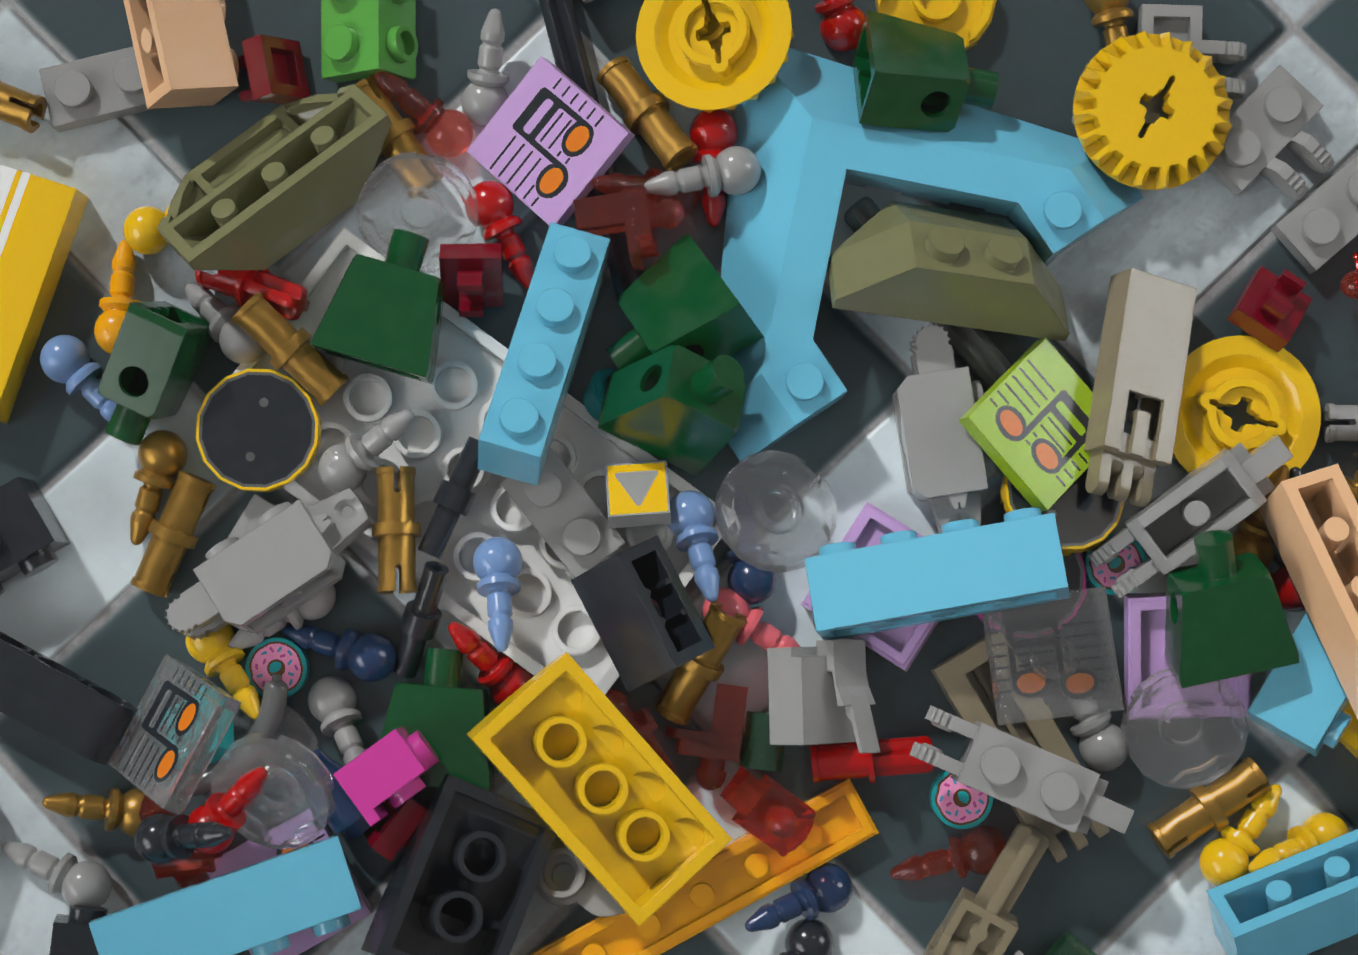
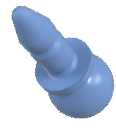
[40,335,117,421]
[667,490,720,602]
[473,537,522,652]

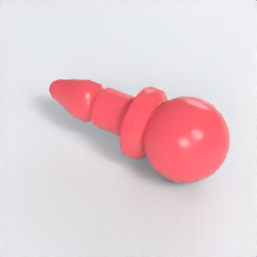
[702,587,801,651]

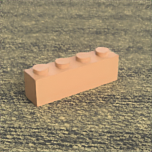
[123,0,239,109]
[1259,464,1358,720]

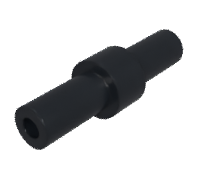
[418,436,480,559]
[393,561,449,678]

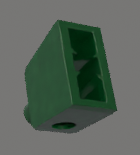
[852,10,999,132]
[311,229,445,384]
[605,233,764,370]
[98,301,213,445]
[598,345,746,475]
[1165,530,1300,689]
[380,647,495,791]

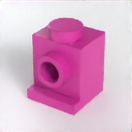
[333,726,439,827]

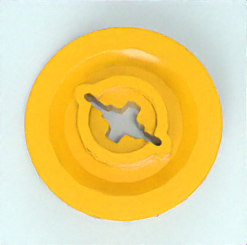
[636,0,794,113]
[1073,30,1233,190]
[1173,335,1321,477]

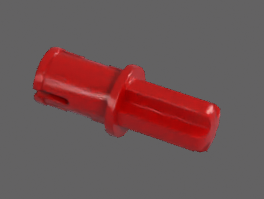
[195,269,310,321]
[810,736,934,783]

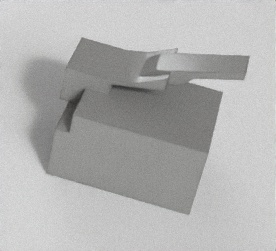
[767,639,880,753]

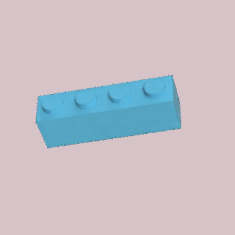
[478,222,610,486]
[804,508,1070,640]
[1248,612,1352,757]
[1207,829,1358,955]
[89,836,362,955]

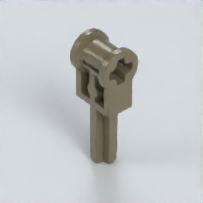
[923,822,1050,955]

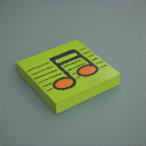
[958,337,1093,512]

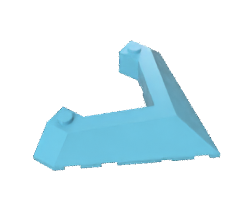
[721,47,1144,465]

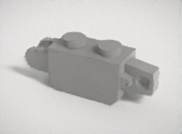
[892,323,995,533]
[1087,435,1293,598]
[165,488,374,640]
[909,705,1134,835]

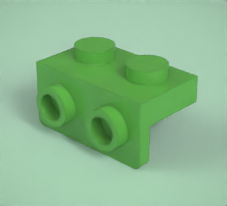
[321,0,418,83]

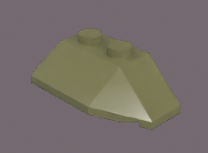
[157,84,392,270]
[828,201,1070,341]

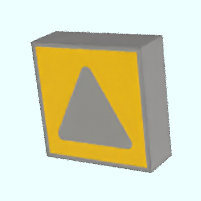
[605,460,671,529]

